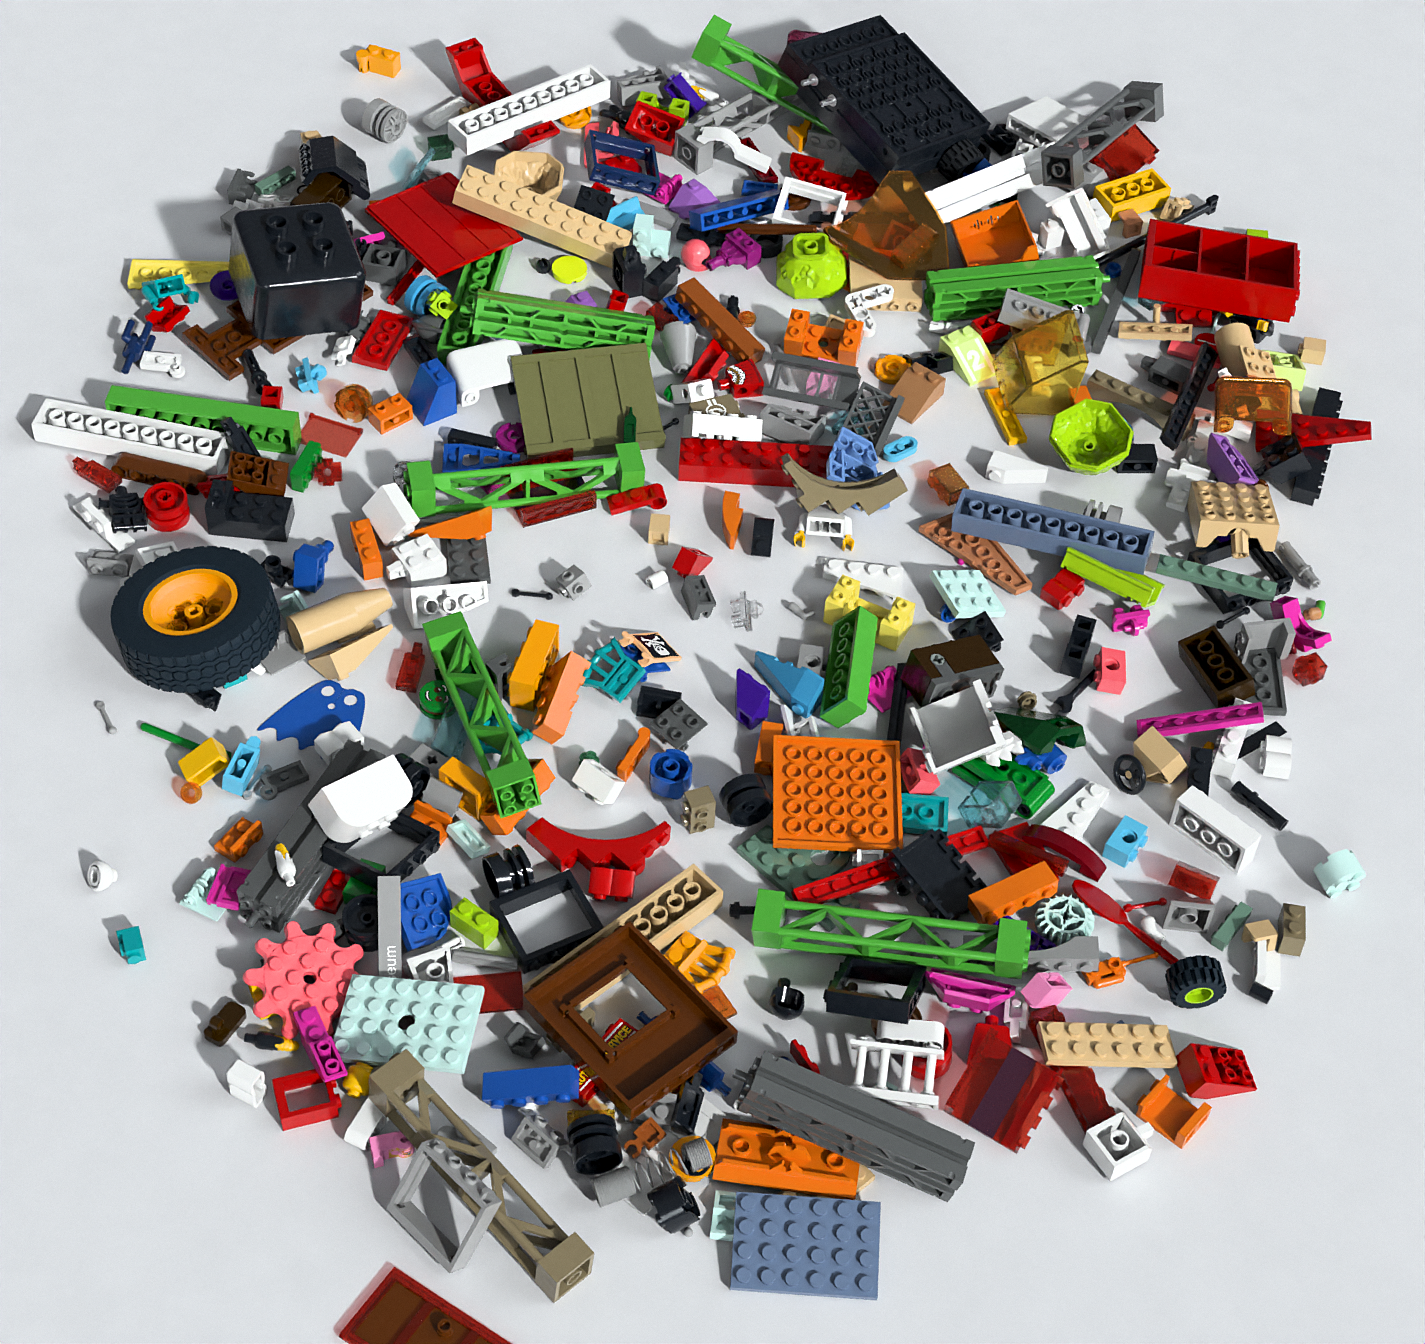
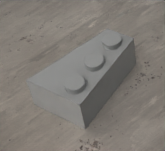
[617,65,670,107]
[759,404,827,445]

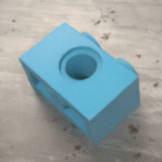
[1102,815,1148,868]

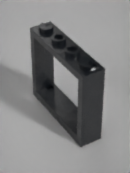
[1187,538,1294,614]
[322,812,440,890]
[489,869,604,974]
[823,955,927,1025]

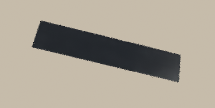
[1237,721,1287,760]

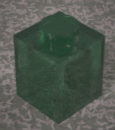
[427,134,454,161]

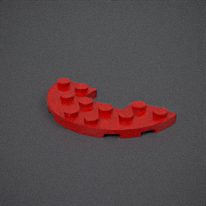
[789,152,881,200]

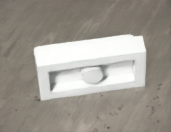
[1253,940,1281,990]

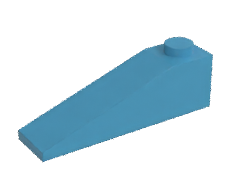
[754,651,824,719]

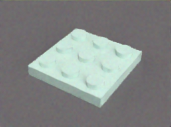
[929,570,1006,618]

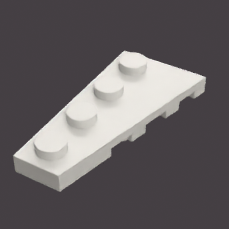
[823,558,903,601]
[1041,781,1110,841]

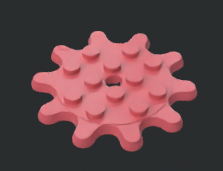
[243,921,364,1039]

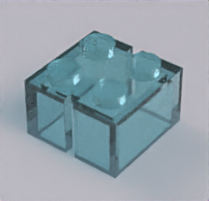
[958,781,1022,829]

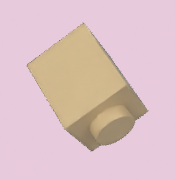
[1297,336,1326,365]

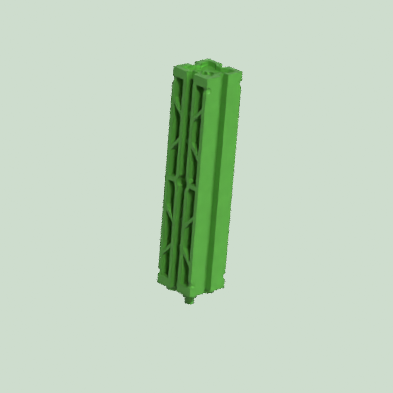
[924,255,1110,322]
[460,289,656,360]

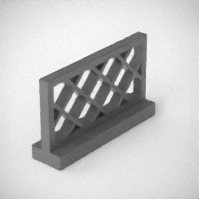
[842,381,905,458]

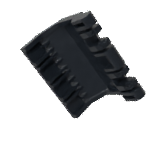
[298,136,370,200]

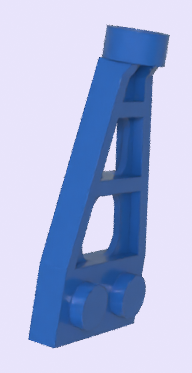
[442,444,521,473]

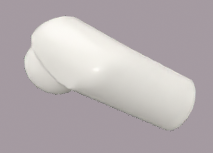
[1140,915,1166,945]

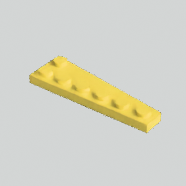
[127,259,229,290]

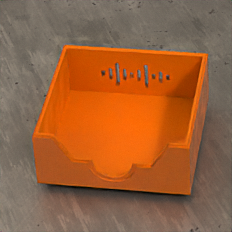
[950,200,1039,268]

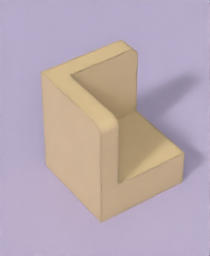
[648,513,670,545]
[1241,919,1279,952]

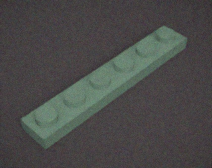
[1156,554,1277,602]

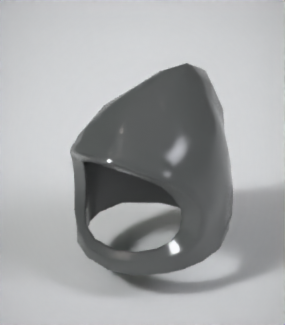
[412,314,446,344]

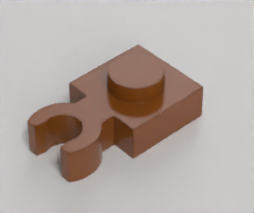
[624,1117,667,1160]

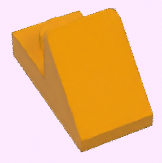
[787,119,812,153]

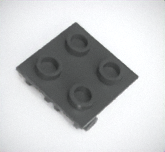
[649,699,708,751]

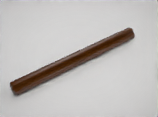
[717,224,817,235]

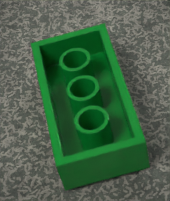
[290,440,323,493]

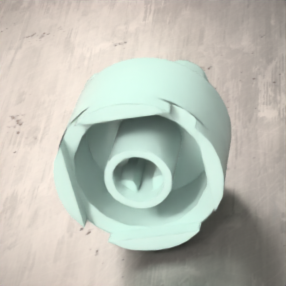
[1313,849,1366,898]

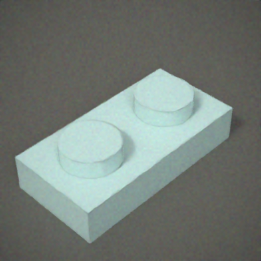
[446,819,491,859]

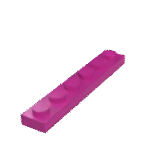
[1137,702,1264,738]

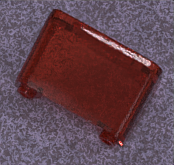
[1089,124,1160,181]

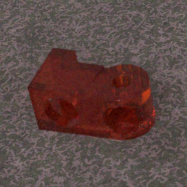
[646,302,679,331]

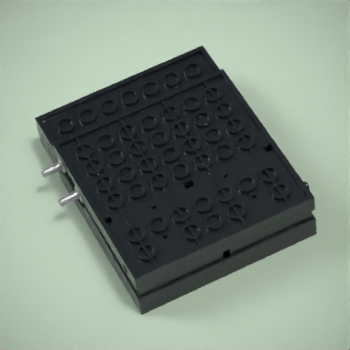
[777,15,991,188]

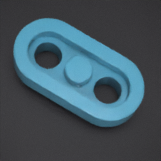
[883,436,918,462]

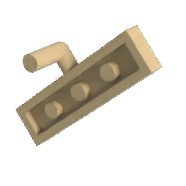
[1118,304,1193,342]

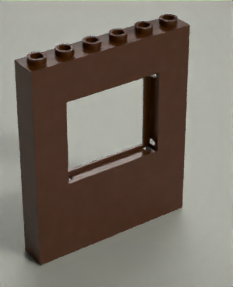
[523,921,738,1122]

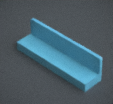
[607,196,646,230]

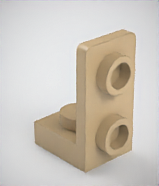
[1159,197,1194,222]

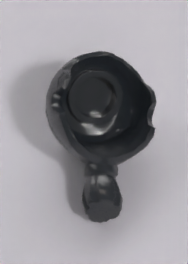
[769,977,805,1020]

